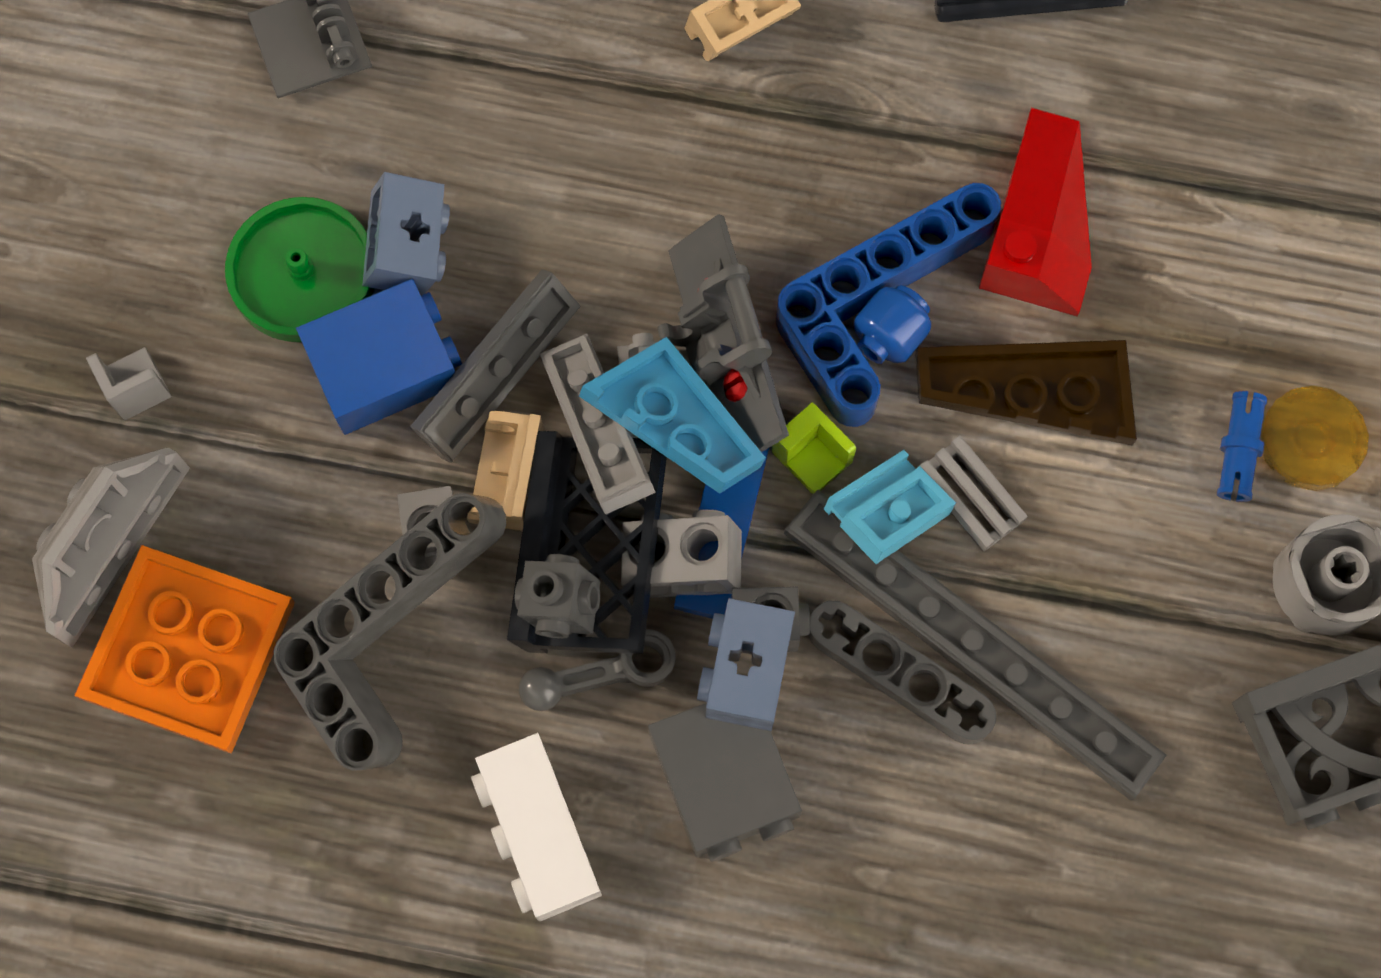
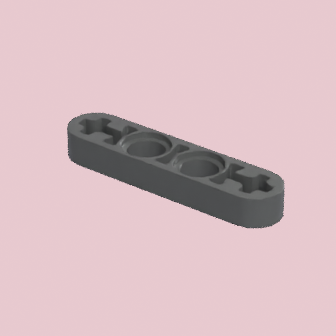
[808,601,996,744]

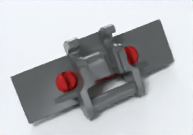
[657,214,789,452]

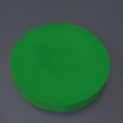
[225,197,375,342]

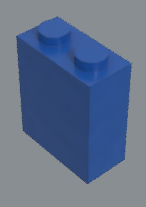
[296,278,462,435]

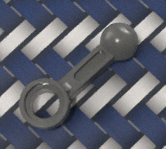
[519,630,676,711]

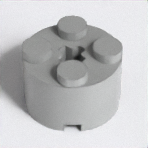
[1273,514,1381,636]

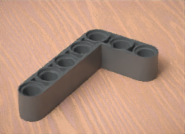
[274,493,506,771]

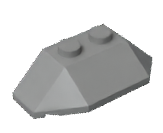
[32,448,190,648]

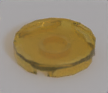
[1260,385,1369,491]

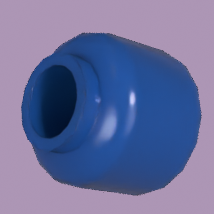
[853,285,932,364]

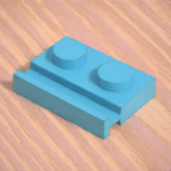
[824,450,956,564]

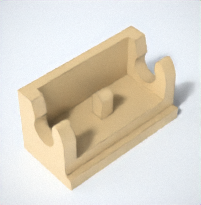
[685,0,801,61]
[467,411,544,531]

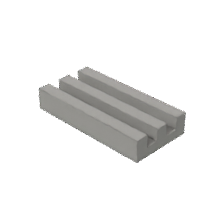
[919,436,1028,552]

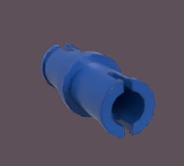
[1217,391,1268,502]

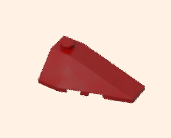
[979,107,1092,317]

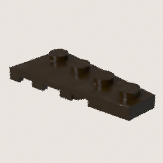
[915,340,1137,446]

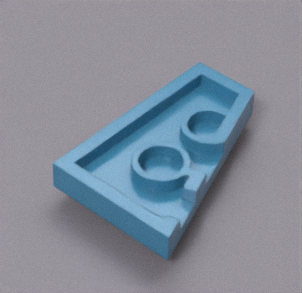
[579,337,766,494]

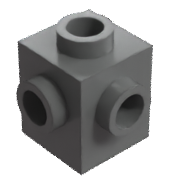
[515,554,600,638]

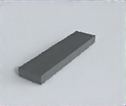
[410,269,581,463]

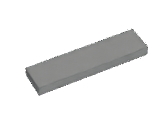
[540,334,656,514]

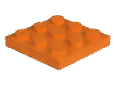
[74,545,295,754]

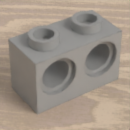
[621,510,742,598]

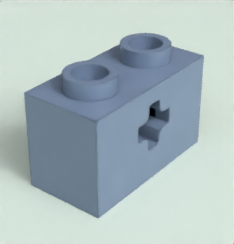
[362,172,450,295]
[697,598,795,731]

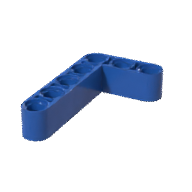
[776,183,1001,427]

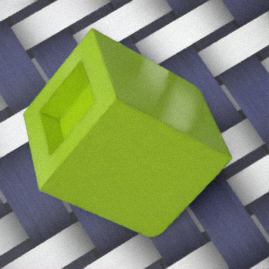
[772,402,856,494]

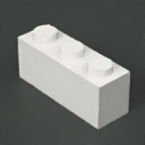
[471,733,602,921]

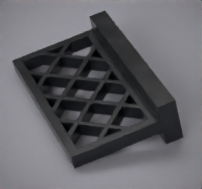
[507,431,667,654]

